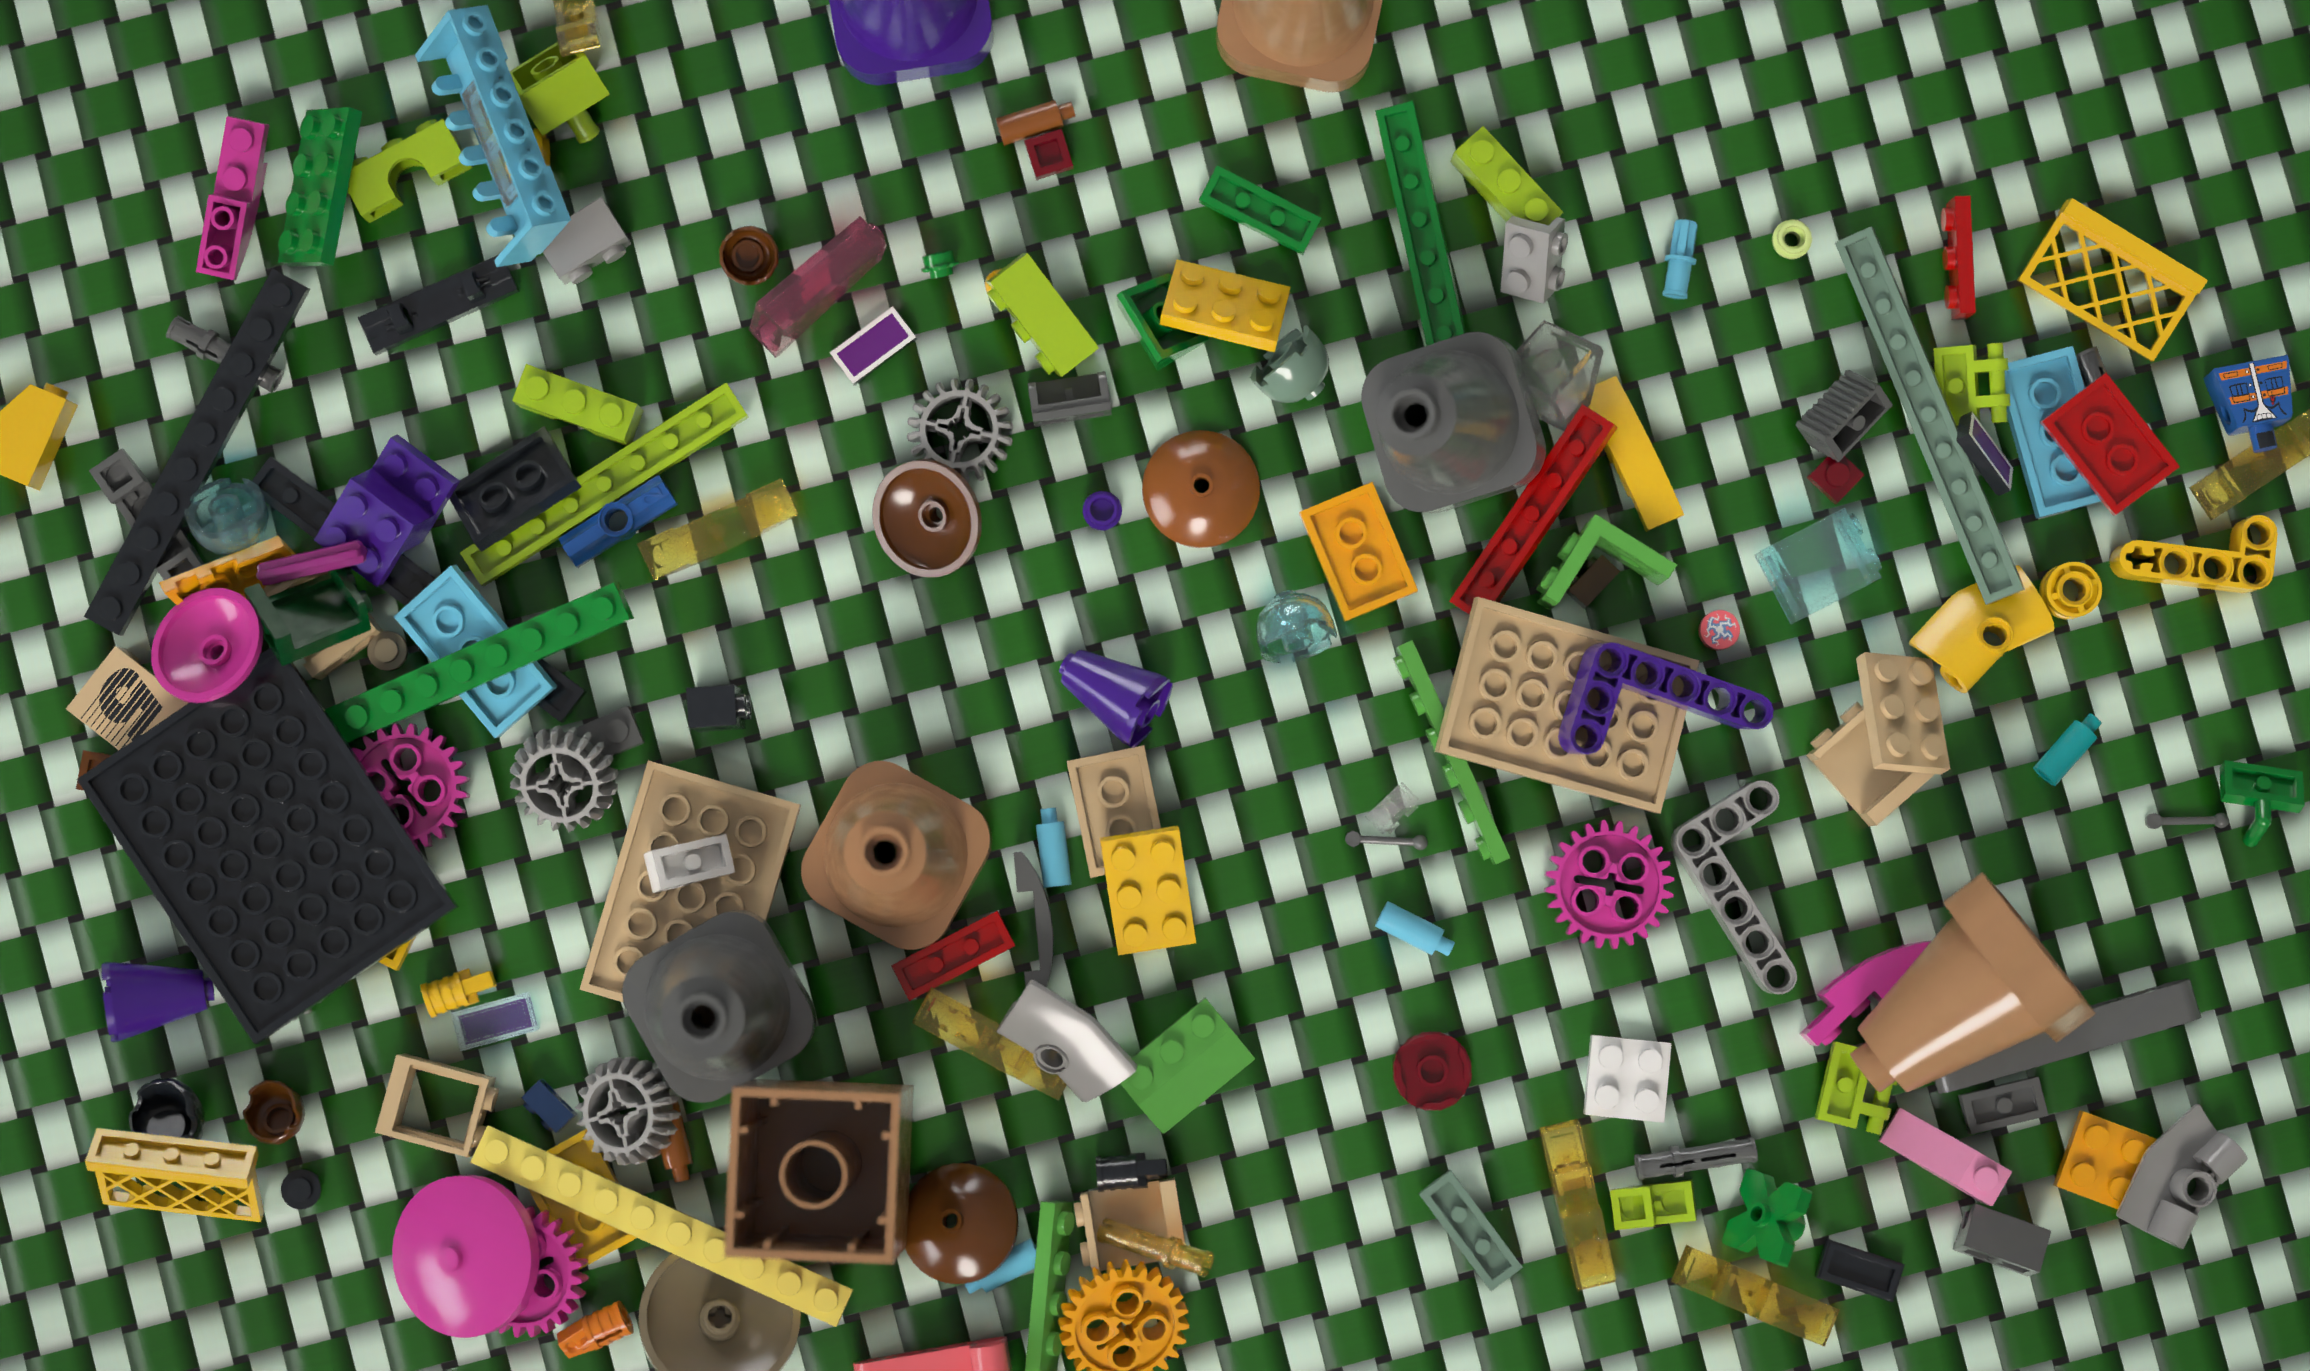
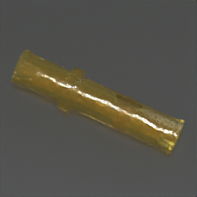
[1097,1218,1214,1277]

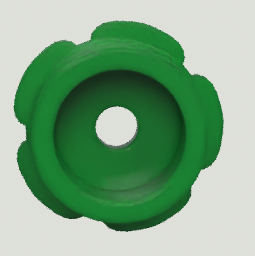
[921,250,959,279]

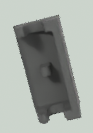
[1028,371,1112,427]
[1953,1204,2051,1276]

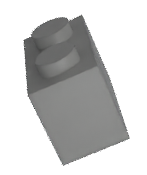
[543,197,632,285]

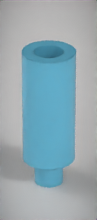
[1036,807,1072,888]
[1375,901,1455,956]
[965,1238,1037,1294]

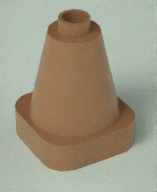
[1216,0,1383,92]
[801,761,992,950]
[1850,872,2096,1092]

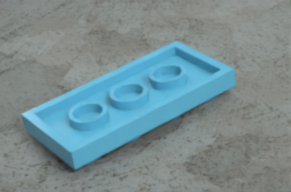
[2005,346,2102,519]
[394,565,557,738]

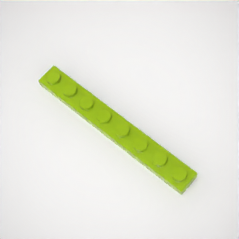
[460,382,749,587]

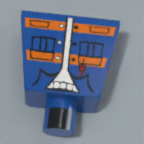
[2204,355,2293,453]

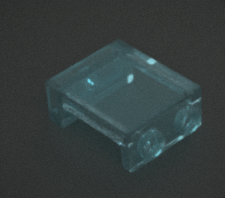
[1754,508,1882,624]

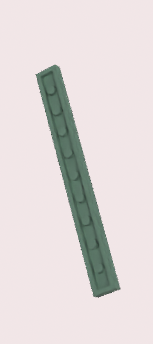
[1835,227,2025,605]

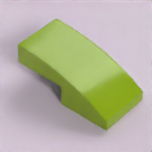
[1610,1179,1697,1230]

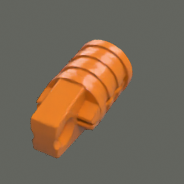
[557,1300,634,1358]

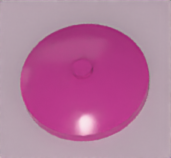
[392,1175,539,1338]

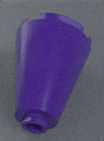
[1059,650,1173,748]
[101,962,215,1042]

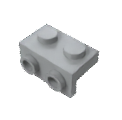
[1501,216,1568,304]

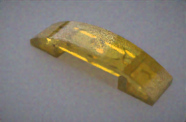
[553,0,601,57]
[2189,408,2310,520]
[637,478,798,580]

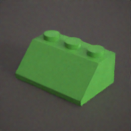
[1120,997,1255,1135]

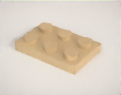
[1856,652,1950,775]
[1067,745,1161,878]

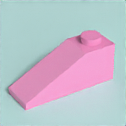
[1879,1107,2012,1206]

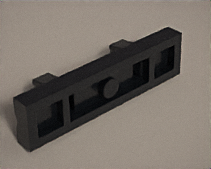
[358,255,520,356]

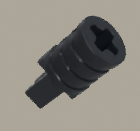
[1095,1153,1168,1192]

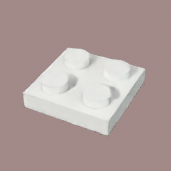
[1583,1035,1672,1123]

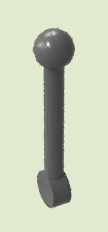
[2145,813,2229,829]
[1345,831,1428,850]

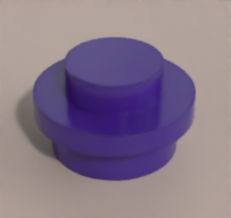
[1083,491,1122,531]

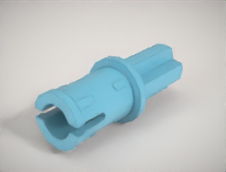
[1662,219,1698,299]

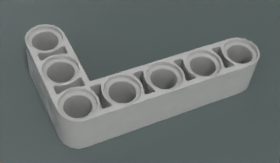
[1671,781,1797,994]

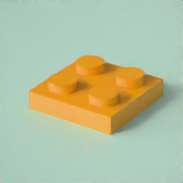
[2053,1111,2157,1209]

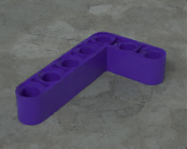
[1558,642,1774,755]

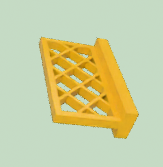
[2017,198,2208,362]
[85,1128,264,1222]

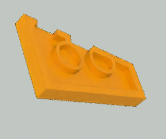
[159,536,296,605]

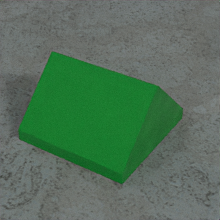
[1117,273,1209,371]

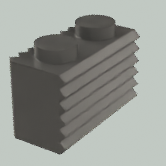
[1796,370,1893,462]

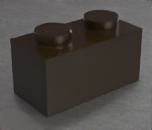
[1566,555,1620,609]

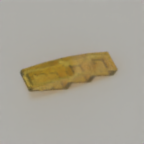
[912,987,1067,1101]
[1539,1119,1616,1291]
[1671,1245,1839,1347]

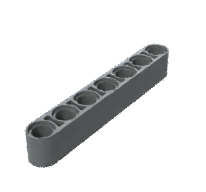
[1935,979,2201,1093]

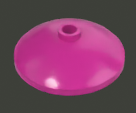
[151,588,263,703]

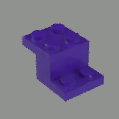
[314,434,460,587]

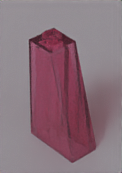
[749,216,887,358]

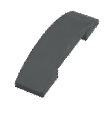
[89,449,204,580]
[1013,852,1054,988]

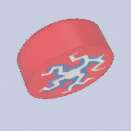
[1698,610,1740,650]

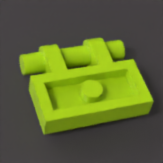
[1933,343,2011,426]
[1815,1041,1897,1135]

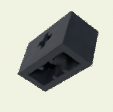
[686,685,752,732]

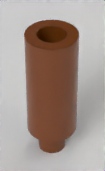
[995,100,1076,145]
[660,1101,693,1183]

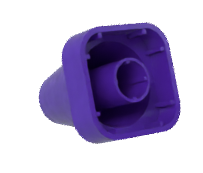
[829,0,994,85]

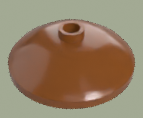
[1142,430,1260,548]

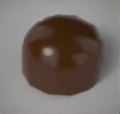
[719,226,779,285]
[242,1080,305,1144]

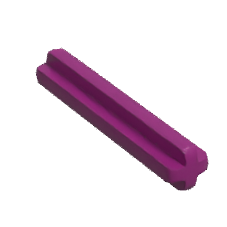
[256,540,368,586]

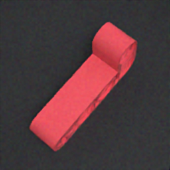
[853,1336,1012,1371]

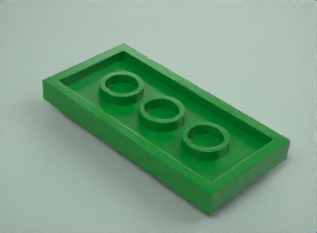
[278,107,362,266]

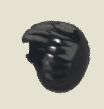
[129,1078,205,1140]

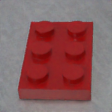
[2040,373,2180,516]

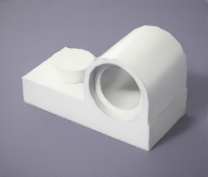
[643,834,735,893]

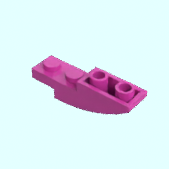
[196,116,269,280]
[1800,941,1931,1046]

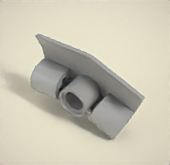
[996,980,1137,1102]
[2116,1104,2248,1249]

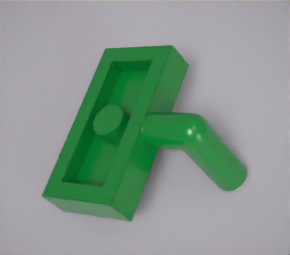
[2219,760,2305,847]

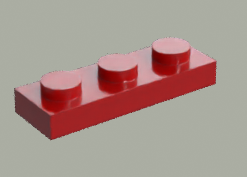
[1941,196,1976,320]
[891,911,1016,1001]

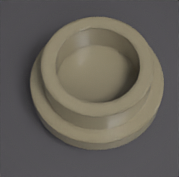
[367,631,408,671]

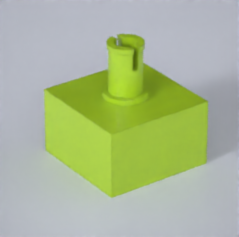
[510,34,610,143]

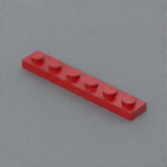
[1449,404,1617,615]

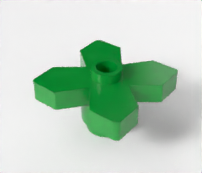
[1722,1168,1813,1267]

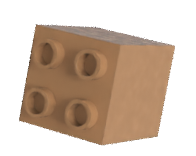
[724,1079,914,1264]

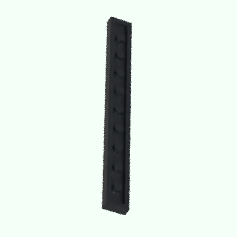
[84,269,311,636]
[247,456,587,723]

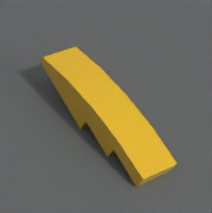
[1579,376,1684,532]

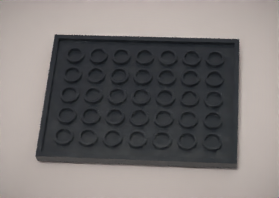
[77,648,458,1044]

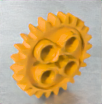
[1058,1259,1189,1371]

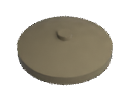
[639,1254,801,1371]

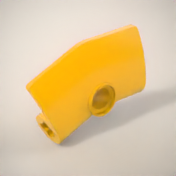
[1909,565,2054,693]

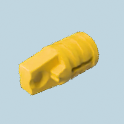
[420,968,497,1018]

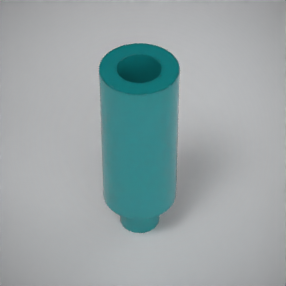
[2033,713,2102,786]

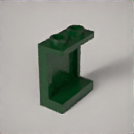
[244,567,373,666]

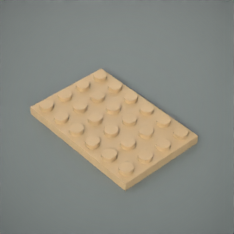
[1434,597,1699,813]
[579,760,801,1027]

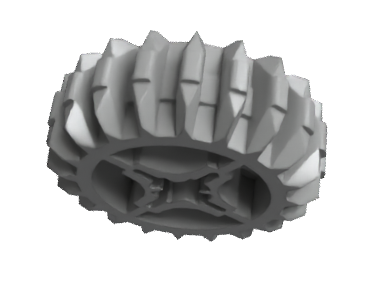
[907,378,1013,484]
[510,725,618,832]
[575,1056,681,1165]

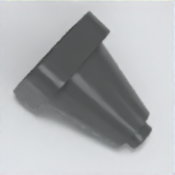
[1361,332,1546,513]
[622,910,816,1103]

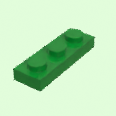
[1199,165,1322,255]

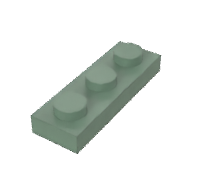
[1418,1170,1523,1291]

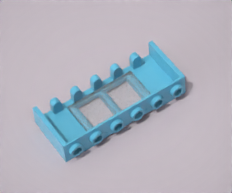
[415,5,571,267]

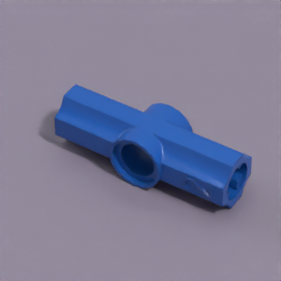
[558,475,678,568]

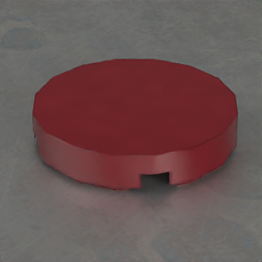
[1392,1032,1472,1111]

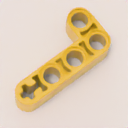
[2109,515,2278,593]

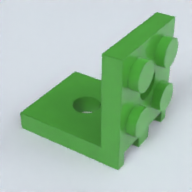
[1536,514,1677,610]

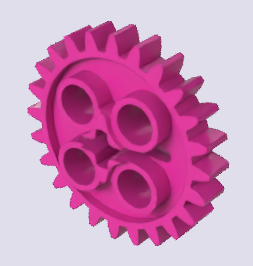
[352,723,470,847]
[1544,820,1674,949]
[499,1206,589,1338]

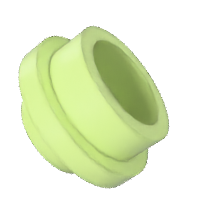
[1772,220,1812,259]

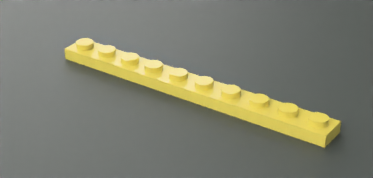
[471,1125,854,1327]

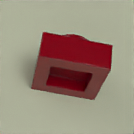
[1024,129,1074,180]
[1807,456,1864,504]

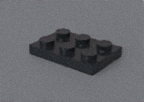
[450,427,582,552]

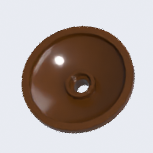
[872,459,982,577]
[905,1163,1018,1284]

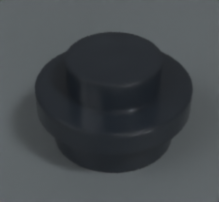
[281,1169,322,1210]

